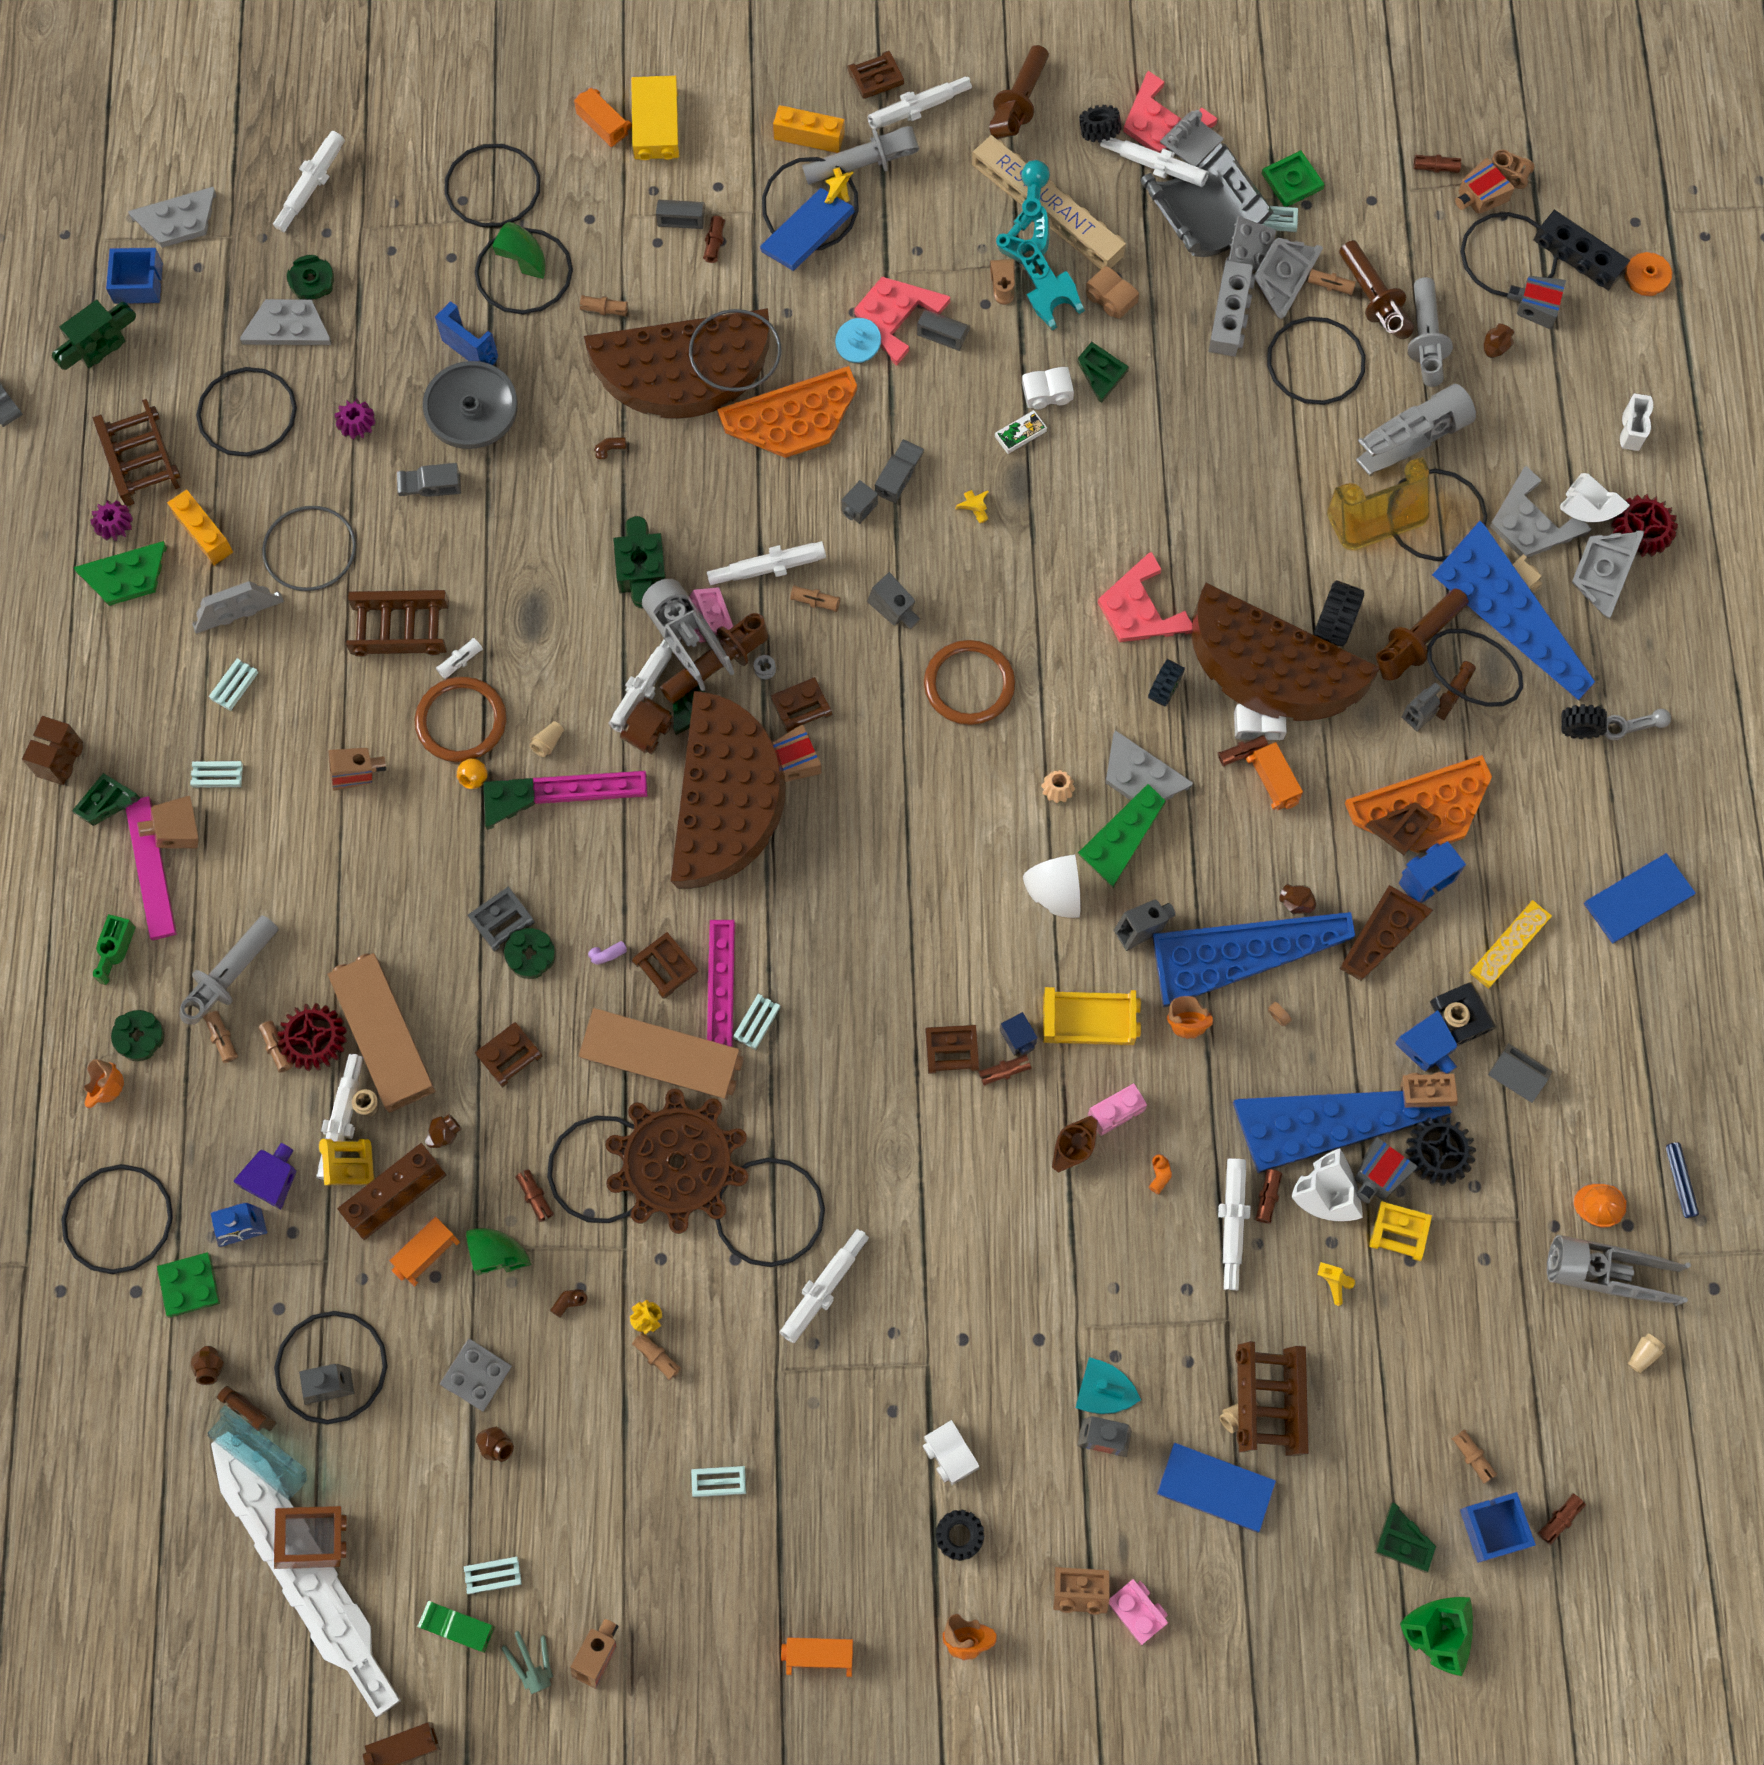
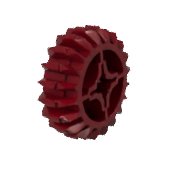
[1611,494,1678,557]
[278,1003,347,1072]

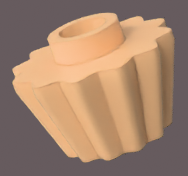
[1041,770,1075,803]

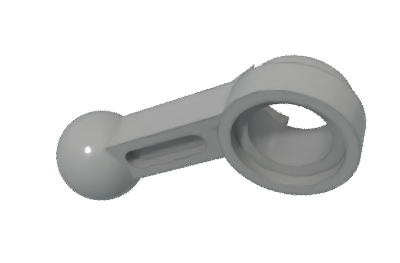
[1604,709,1671,740]

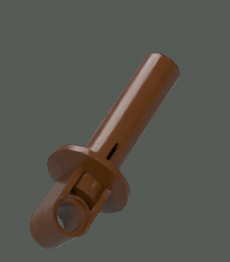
[989,45,1049,139]
[1339,240,1414,340]
[1376,588,1468,681]
[660,613,769,704]

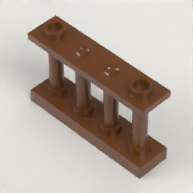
[92,399,181,506]
[346,590,449,657]
[337,1142,447,1240]
[1235,1341,1309,1457]

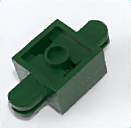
[52,299,136,370]
[613,516,666,609]

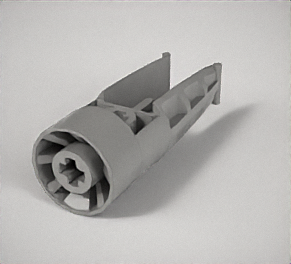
[1356,384,1476,476]
[642,579,734,691]
[1547,1235,1691,1306]

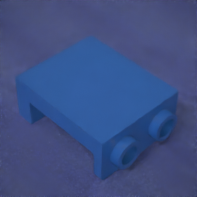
[435,301,498,365]

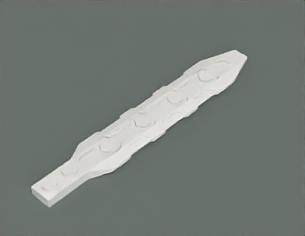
[211,1432,401,1718]

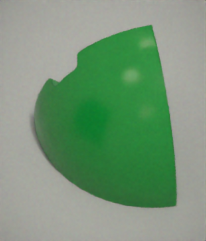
[493,222,545,279]
[466,1228,532,1276]
[1400,1597,1473,1676]

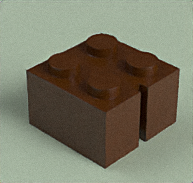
[22,716,83,786]

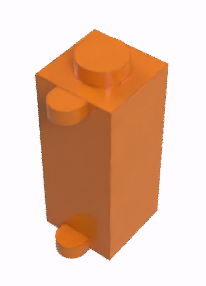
[574,88,632,147]
[1246,742,1303,810]
[389,1216,461,1287]
[781,1638,853,1677]

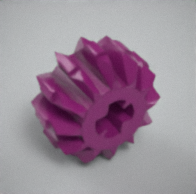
[335,398,376,440]
[90,500,133,541]

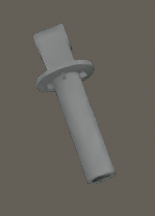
[802,126,919,185]
[1408,277,1453,387]
[179,915,279,1025]

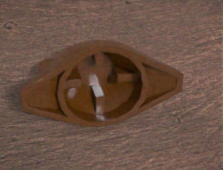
[1052,1115,1098,1173]

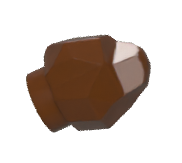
[1484,323,1515,358]
[1279,884,1316,914]
[425,1114,462,1148]
[191,1346,224,1385]
[476,1426,514,1462]

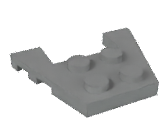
[1490,466,1592,558]

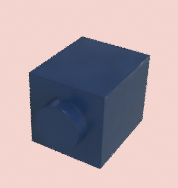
[1000,1012,1038,1056]

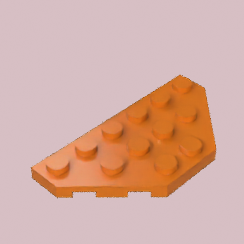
[717,366,857,458]
[1345,755,1492,854]

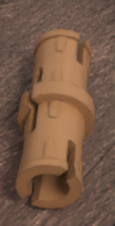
[1307,269,1356,296]
[580,295,628,317]
[790,585,840,612]
[203,1011,238,1063]
[258,1021,293,1073]
[632,1332,681,1380]
[1451,1429,1497,1484]

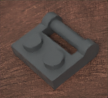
[468,886,535,952]

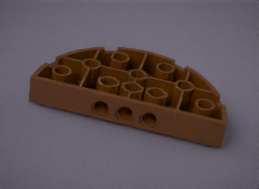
[584,308,770,419]
[1191,583,1380,721]
[671,691,786,889]

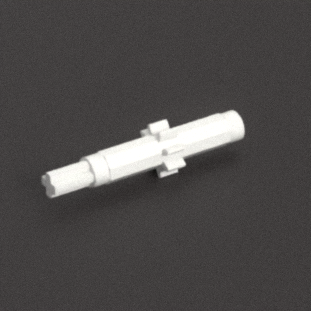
[868,76,972,130]
[273,131,345,232]
[1100,137,1209,187]
[707,541,826,585]
[609,637,681,733]
[317,1054,364,1180]
[1218,1159,1251,1291]
[779,1229,869,1343]

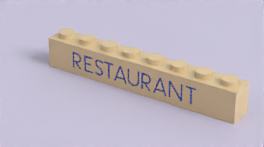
[972,135,1126,269]

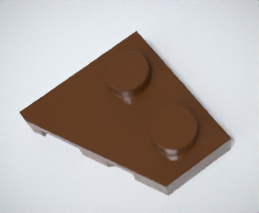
[1366,802,1435,856]

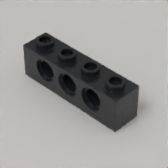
[1533,209,1630,291]

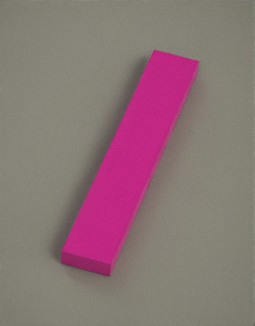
[499,771,648,804]
[125,796,177,941]
[707,920,735,1047]

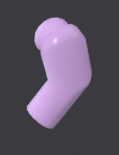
[588,941,627,965]

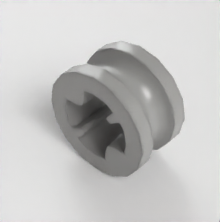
[753,655,776,679]

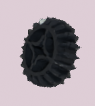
[1405,1116,1476,1186]

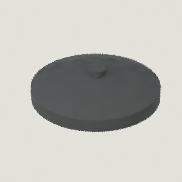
[423,361,518,449]

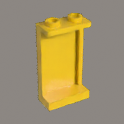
[631,75,679,160]
[1043,987,1141,1045]

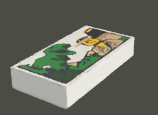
[995,410,1047,454]

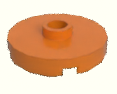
[1625,252,1672,296]

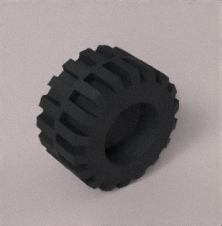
[1314,580,1365,647]

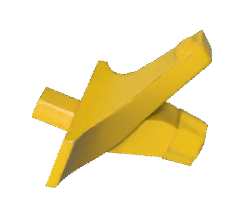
[825,167,854,204]
[955,490,989,524]
[1317,1262,1355,1306]

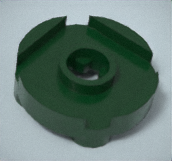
[287,255,334,300]
[504,928,556,979]
[111,1010,164,1061]

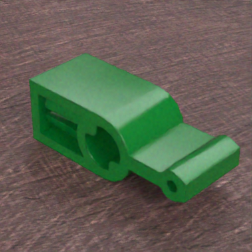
[93,914,136,985]
[418,1601,495,1653]

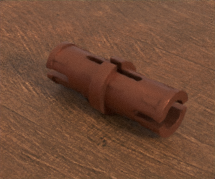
[1413,154,1461,173]
[703,216,725,263]
[1218,735,1268,767]
[978,1054,1032,1086]
[515,1169,554,1222]
[1255,1169,1283,1224]
[1538,1493,1586,1545]

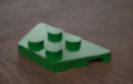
[74,541,167,606]

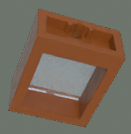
[274,1506,347,1569]

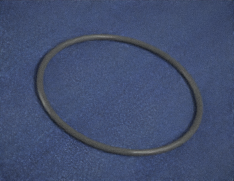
[689,309,781,391]
[262,506,356,591]

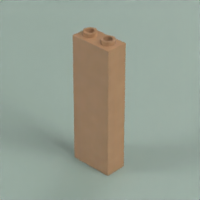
[327,953,436,1113]
[578,1008,744,1100]

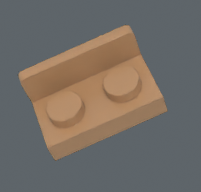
[1400,1072,1458,1108]
[1053,1567,1109,1615]

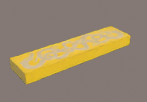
[1469,900,1552,989]

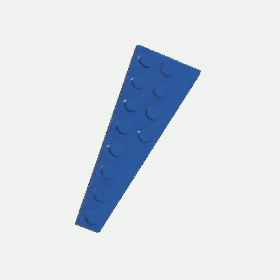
[1432,521,1595,700]
[1152,912,1355,1007]
[1233,1091,1452,1173]

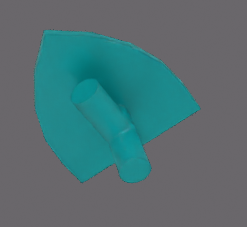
[1075,1357,1141,1414]

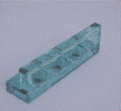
[207,1405,307,1500]

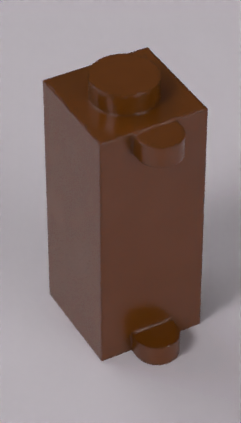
[363,1722,441,1765]

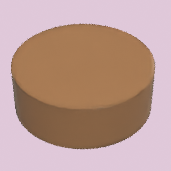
[1268,1002,1292,1026]

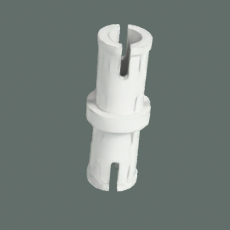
[436,638,483,679]

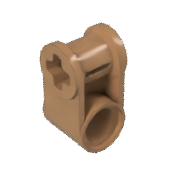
[1491,149,1535,189]
[990,259,1015,305]

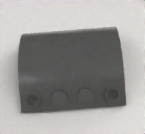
[1140,143,1274,257]

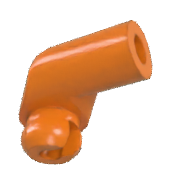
[1149,1154,1172,1195]

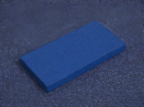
[760,188,855,271]
[1583,853,1696,944]
[1157,1443,1276,1533]

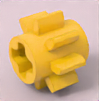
[630,1300,663,1334]

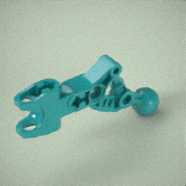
[996,160,1085,331]

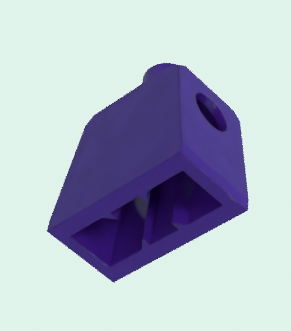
[233,1143,296,1210]

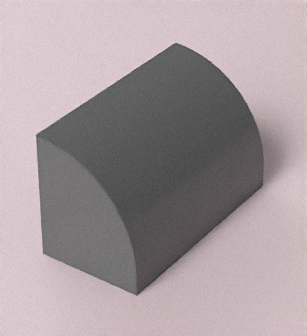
[656,199,705,229]
[917,309,970,351]
[1488,1043,1552,1103]

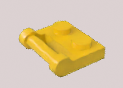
[319,1139,374,1185]
[1369,1201,1432,1261]

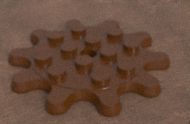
[605,1088,748,1234]

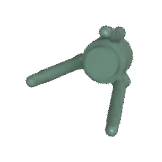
[501,1631,554,1694]

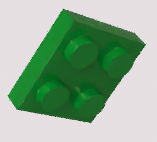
[1261,150,1325,207]
[157,1252,220,1318]

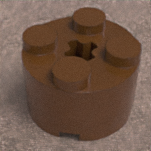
[620,697,673,755]

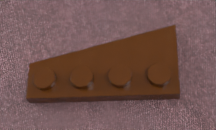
[1339,885,1433,981]

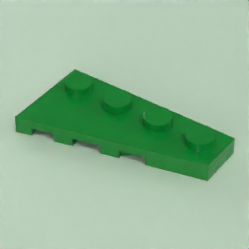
[1078,784,1166,888]

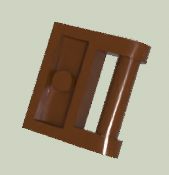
[847,51,904,99]
[1436,661,1476,721]
[770,677,833,733]
[632,932,698,999]
[475,1022,543,1088]
[925,1025,979,1074]
[217,1386,277,1431]

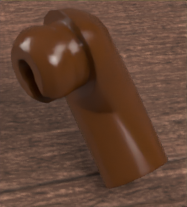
[594,437,626,459]
[550,1289,588,1318]

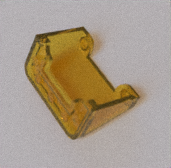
[1326,456,1430,551]

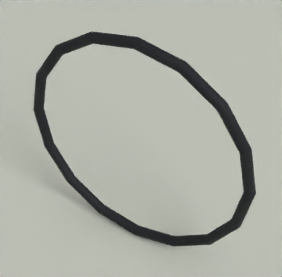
[444,144,540,227]
[762,157,859,251]
[1460,212,1558,297]
[474,228,573,314]
[1267,316,1366,405]
[196,367,297,457]
[1385,468,1488,561]
[1427,629,1523,707]
[547,1115,634,1223]
[715,1157,825,1267]
[61,1164,173,1274]
[274,1311,388,1425]

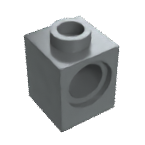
[841,480,878,524]

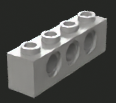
[1208,260,1255,357]

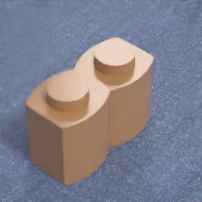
[1086,266,1139,319]

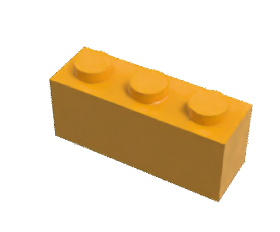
[773,105,845,153]
[167,489,233,565]

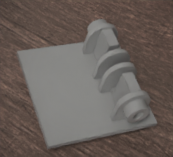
[1160,110,1224,167]
[1227,216,1276,271]
[440,1338,512,1412]

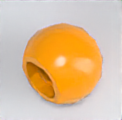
[456,759,488,789]

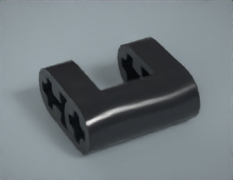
[1430,982,1496,1046]

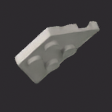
[128,187,216,248]
[1253,238,1323,319]
[240,299,331,345]
[1572,531,1644,619]
[192,581,284,634]
[1105,731,1193,800]

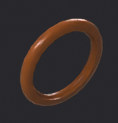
[924,640,1015,725]
[414,677,507,762]

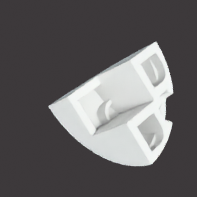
[1560,473,1630,522]
[1023,855,1080,918]
[1292,1148,1363,1221]

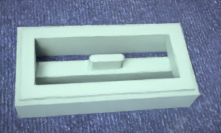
[1262,206,1298,232]
[209,658,258,711]
[190,761,243,788]
[733,994,780,1050]
[691,1466,746,1497]
[464,1557,522,1595]

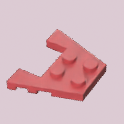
[1123,71,1218,153]
[854,277,950,366]
[1098,552,1192,642]

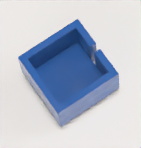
[106,248,163,304]
[1399,841,1466,903]
[1460,1492,1536,1563]

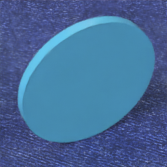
[835,318,881,363]

